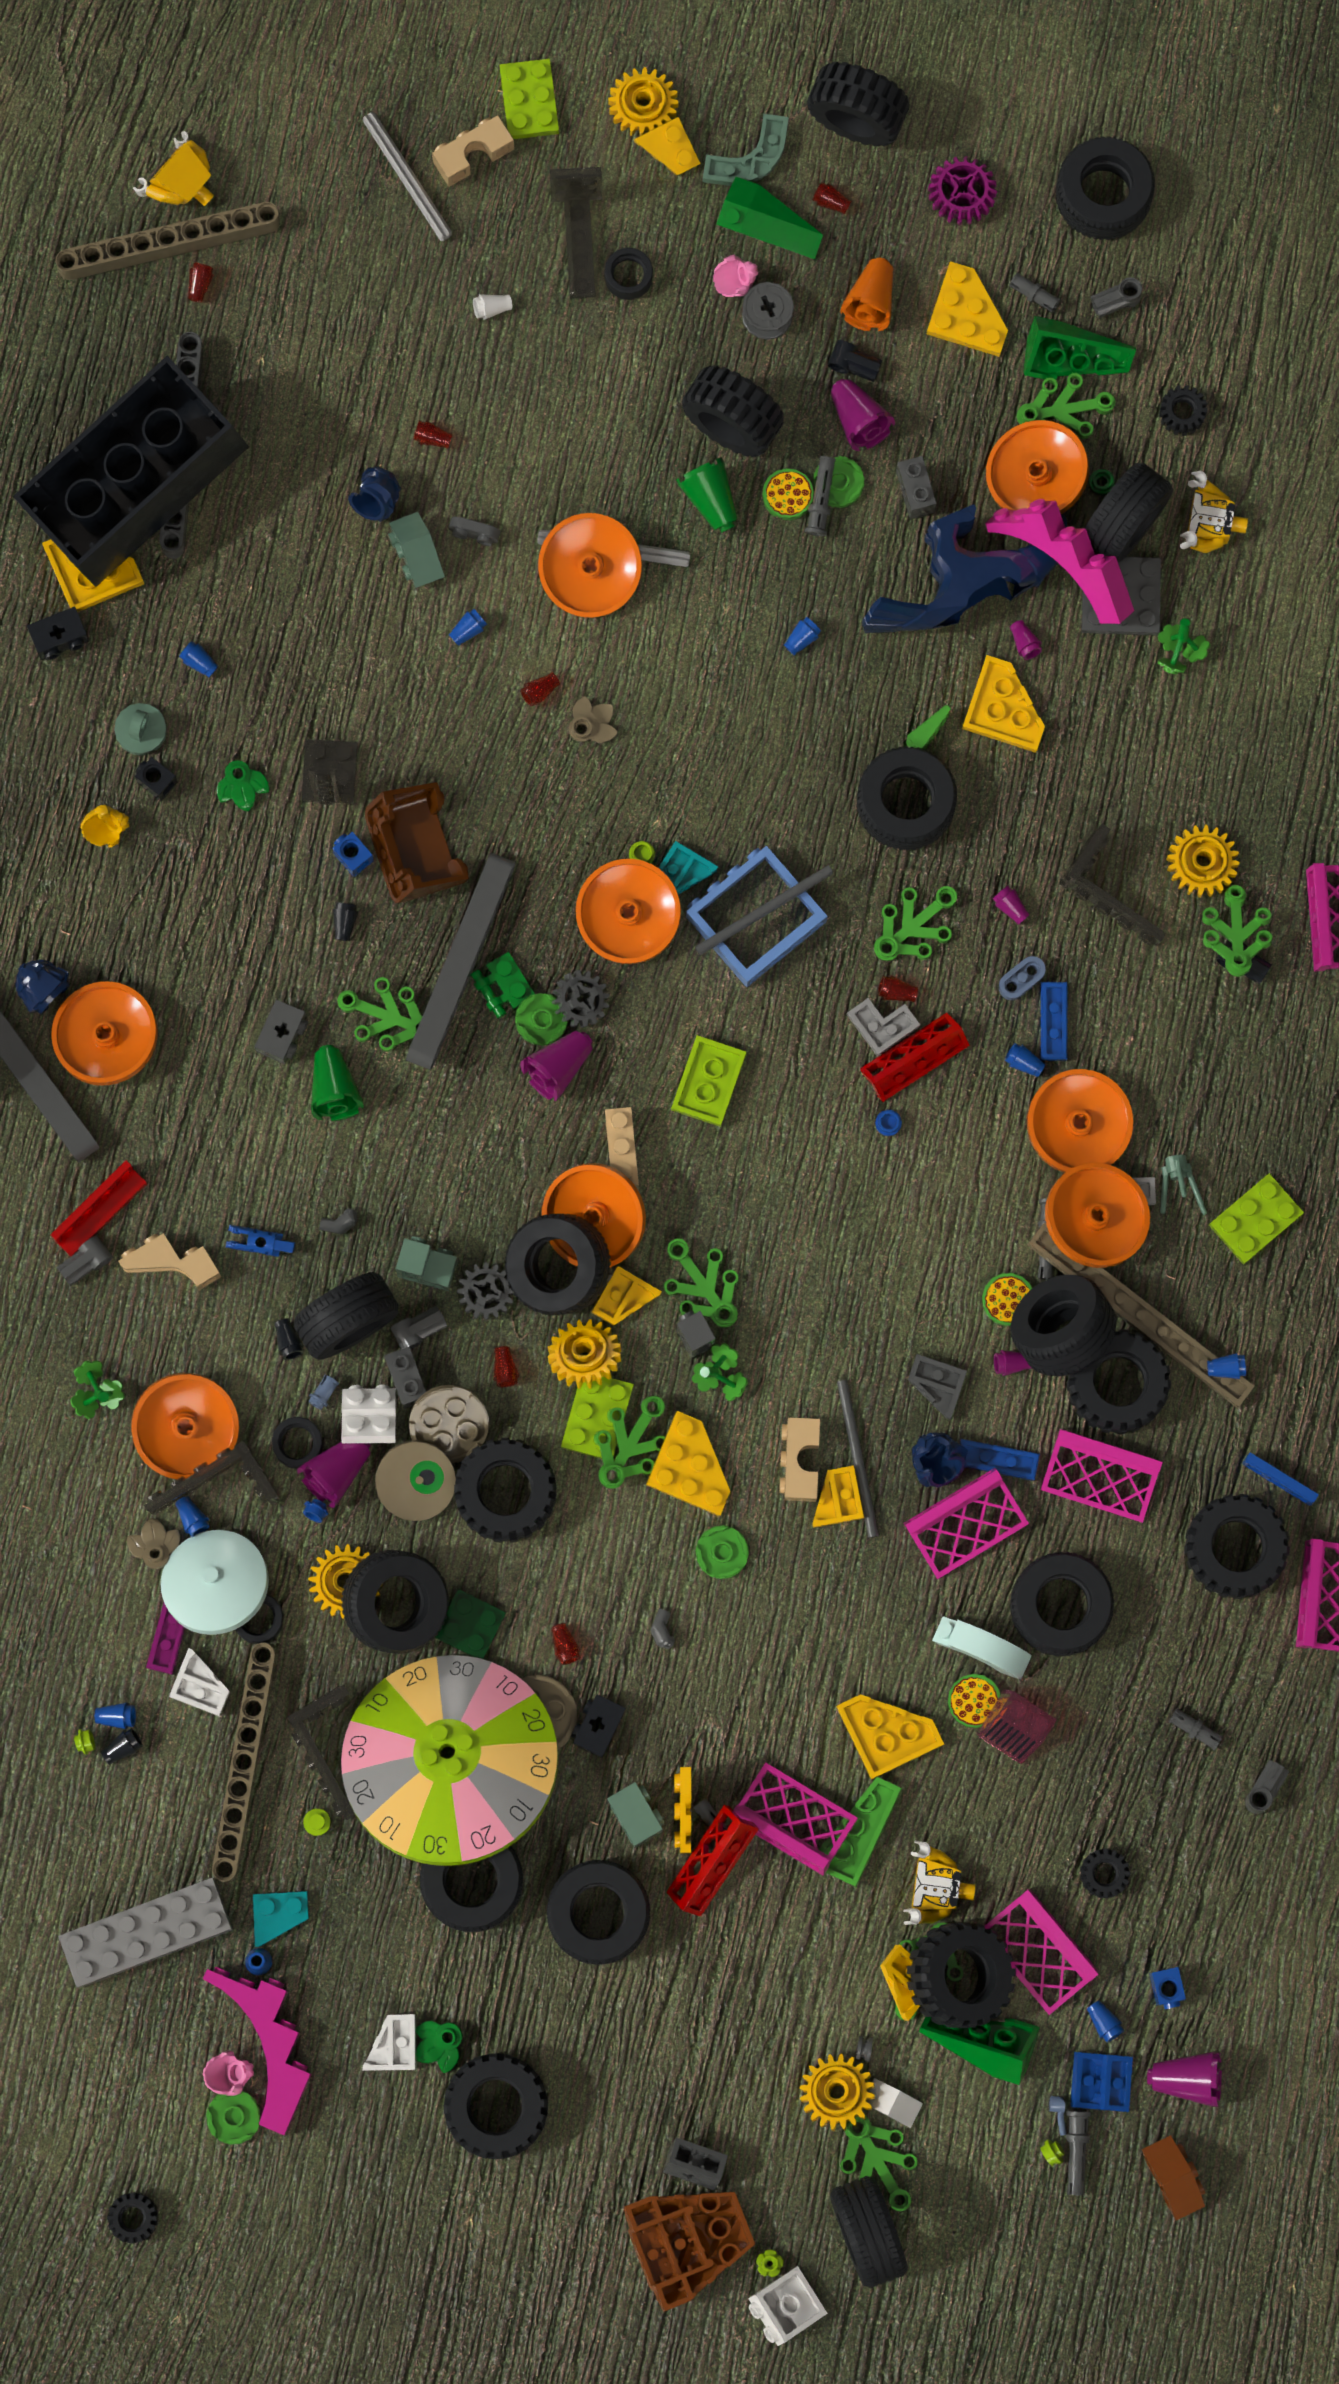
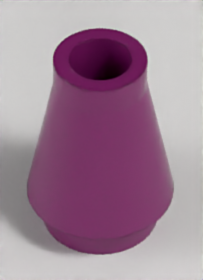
[1010,620,1042,660]
[992,885,1030,925]
[993,1350,1033,1376]

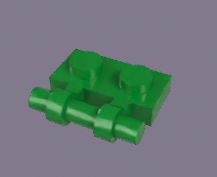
[471,952,535,1019]

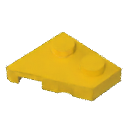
[633,117,701,175]
[591,1266,662,1326]
[812,1465,864,1528]
[880,1944,920,2021]

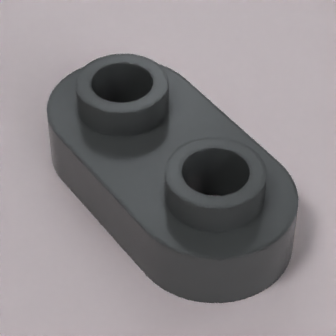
[448,517,501,546]

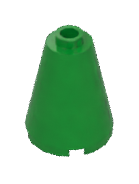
[676,457,737,533]
[311,1045,364,1121]

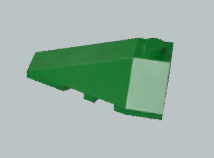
[716,177,823,259]
[1023,316,1136,379]
[919,2017,1040,2085]

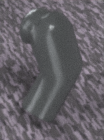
[319,1208,358,1234]
[651,1608,675,1649]

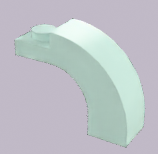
[932,1616,1032,1680]

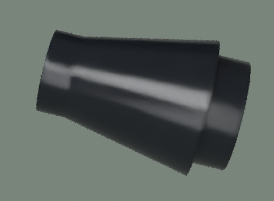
[332,902,358,941]
[274,1318,304,1360]
[101,1728,143,1765]

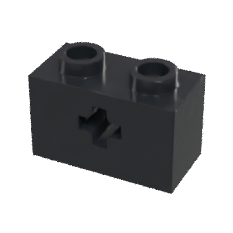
[26,607,89,660]
[571,1694,626,1759]

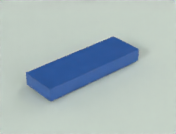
[1040,982,1067,1061]
[960,1439,1040,1481]
[1242,1452,1319,1506]

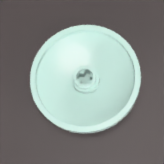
[161,1530,269,1635]

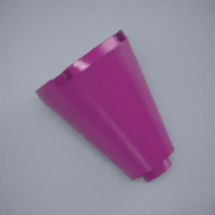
[831,379,895,451]
[520,1031,593,1101]
[297,1441,371,1508]
[1147,2052,1222,2107]

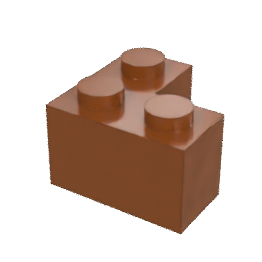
[1141,2135,1205,2221]

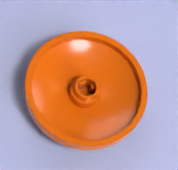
[986,420,1089,514]
[538,513,642,618]
[576,859,681,964]
[51,981,158,1086]
[1027,1069,1133,1173]
[542,1163,646,1267]
[1045,1163,1150,1268]
[131,1373,239,1480]

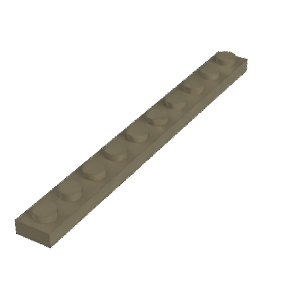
[1027,1223,1255,1408]

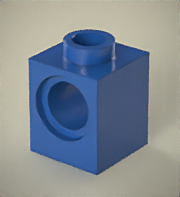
[332,832,374,877]
[1149,1967,1186,2009]

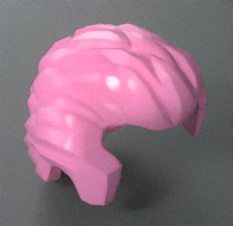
[713,254,758,297]
[203,2050,254,2096]

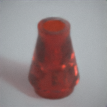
[812,182,851,214]
[187,263,214,303]
[413,420,453,449]
[520,672,560,707]
[878,975,918,1002]
[493,1346,520,1388]
[551,1623,581,1665]

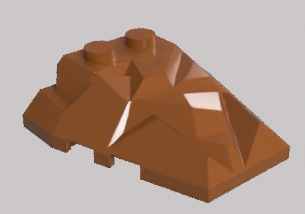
[623,2192,755,2312]

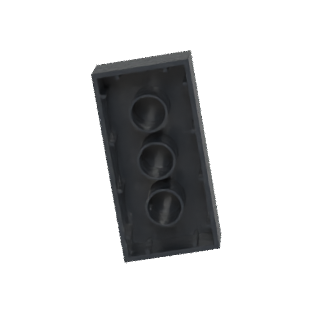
[13,355,249,587]

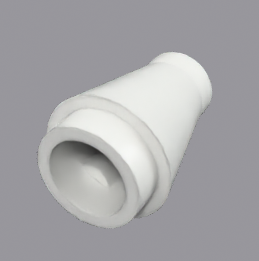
[473,294,512,320]

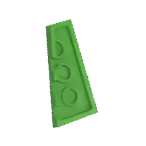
[819,1777,902,1888]

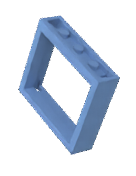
[686,846,828,988]

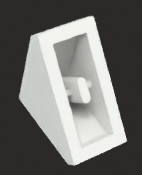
[867,2078,923,2128]

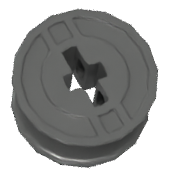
[742,282,794,340]

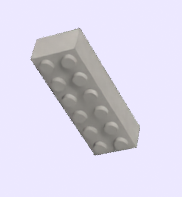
[58,1877,233,1988]

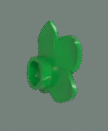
[217,760,269,812]
[416,2021,463,2073]

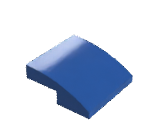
[1070,2052,1133,2112]

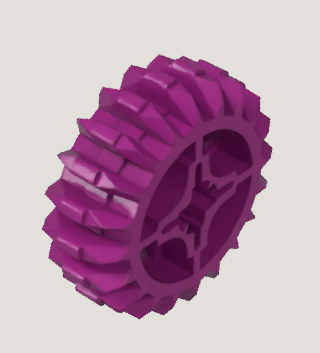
[928,156,997,225]

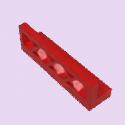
[860,1013,970,1102]
[50,1160,147,1257]
[666,1805,759,1917]

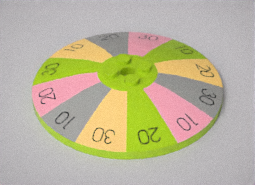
[341,1655,558,1866]

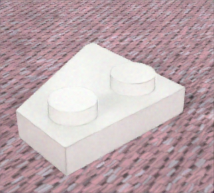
[169,1648,230,1717]
[363,2014,416,2071]

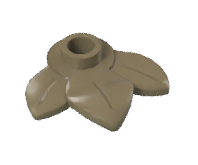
[569,696,617,743]
[127,1518,180,1569]

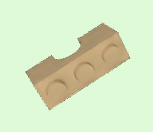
[432,115,514,187]
[605,1107,639,1191]
[779,1418,820,1502]

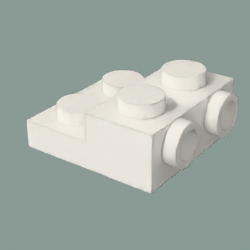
[341,1384,397,1444]
[748,2266,828,2346]

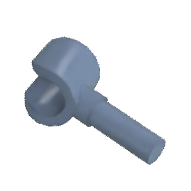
[1049,2096,1067,2135]

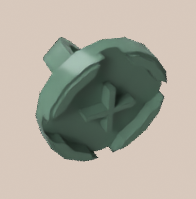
[114,703,167,756]

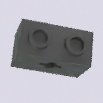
[896,456,936,520]
[255,1000,308,1064]
[676,1310,716,1359]
[384,1347,426,1409]
[663,2137,728,2190]

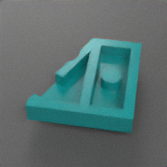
[658,841,718,895]
[253,1891,309,1947]

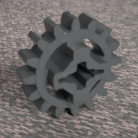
[552,970,610,1028]
[457,1262,514,1321]

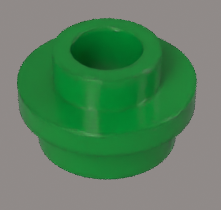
[1089,469,1115,495]

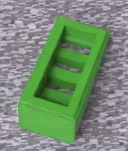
[906,705,951,750]

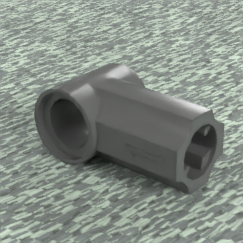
[1090,277,1142,318]
[56,1235,113,1286]
[390,1306,448,1350]
[1245,1760,1289,1814]

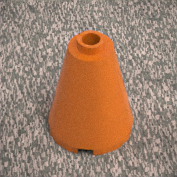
[840,257,893,331]

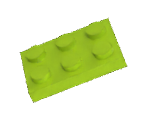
[499,59,559,139]
[671,1035,746,1127]
[1209,1173,1304,1265]
[561,1377,634,1459]

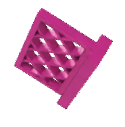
[1306,863,1339,971]
[1040,1429,1163,1523]
[903,1468,1029,1579]
[1296,1539,1339,1652]
[734,1762,858,1876]
[984,1888,1099,2015]

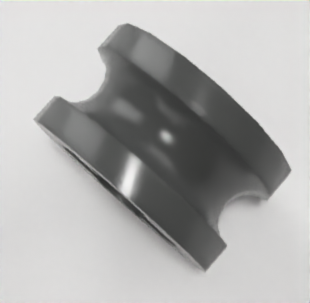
[856,2035,873,2062]

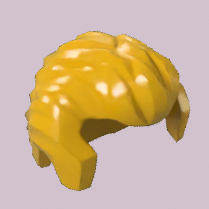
[80,805,129,848]

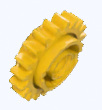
[608,67,678,136]
[1166,825,1240,898]
[548,1319,621,1389]
[308,1544,383,1619]
[799,2054,875,2131]

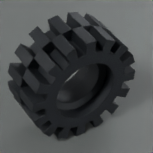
[1159,385,1207,436]
[1080,1849,1130,1898]
[107,2193,159,2243]

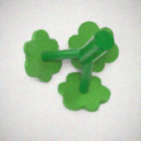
[1158,618,1211,674]
[692,1343,748,1401]
[70,1360,125,1419]

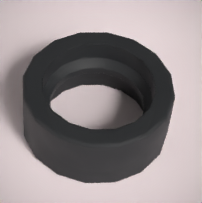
[604,247,653,300]
[271,1417,323,1469]
[235,1594,284,1644]

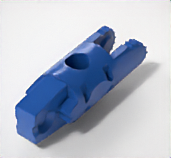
[225,1224,296,1257]

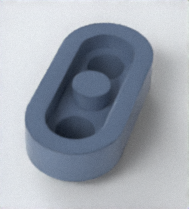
[999,956,1046,1000]

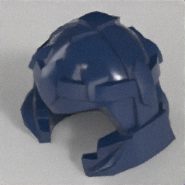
[347,466,401,522]
[15,959,71,1014]
[911,1432,968,1487]

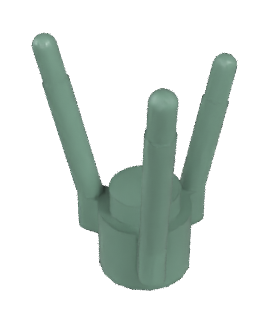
[1160,1155,1207,1215]

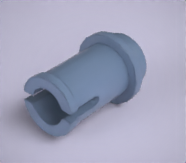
[308,1374,339,1410]

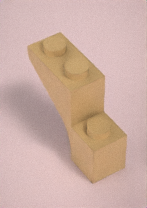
[118,1233,221,1290]

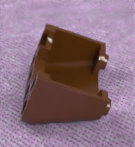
[365,782,469,903]

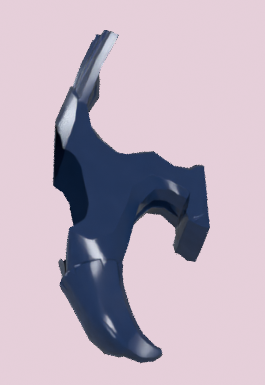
[862,504,1067,633]

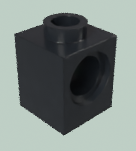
[135,757,178,802]

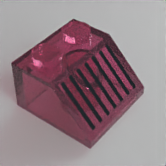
[976,1689,1056,1764]

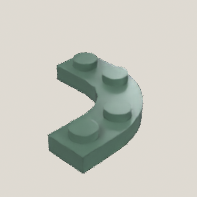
[703,114,789,186]

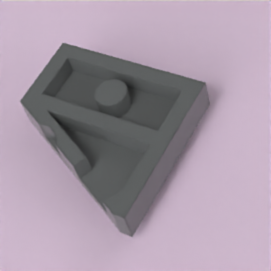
[908,1354,967,1420]

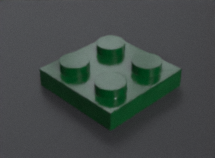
[434,1589,506,1659]

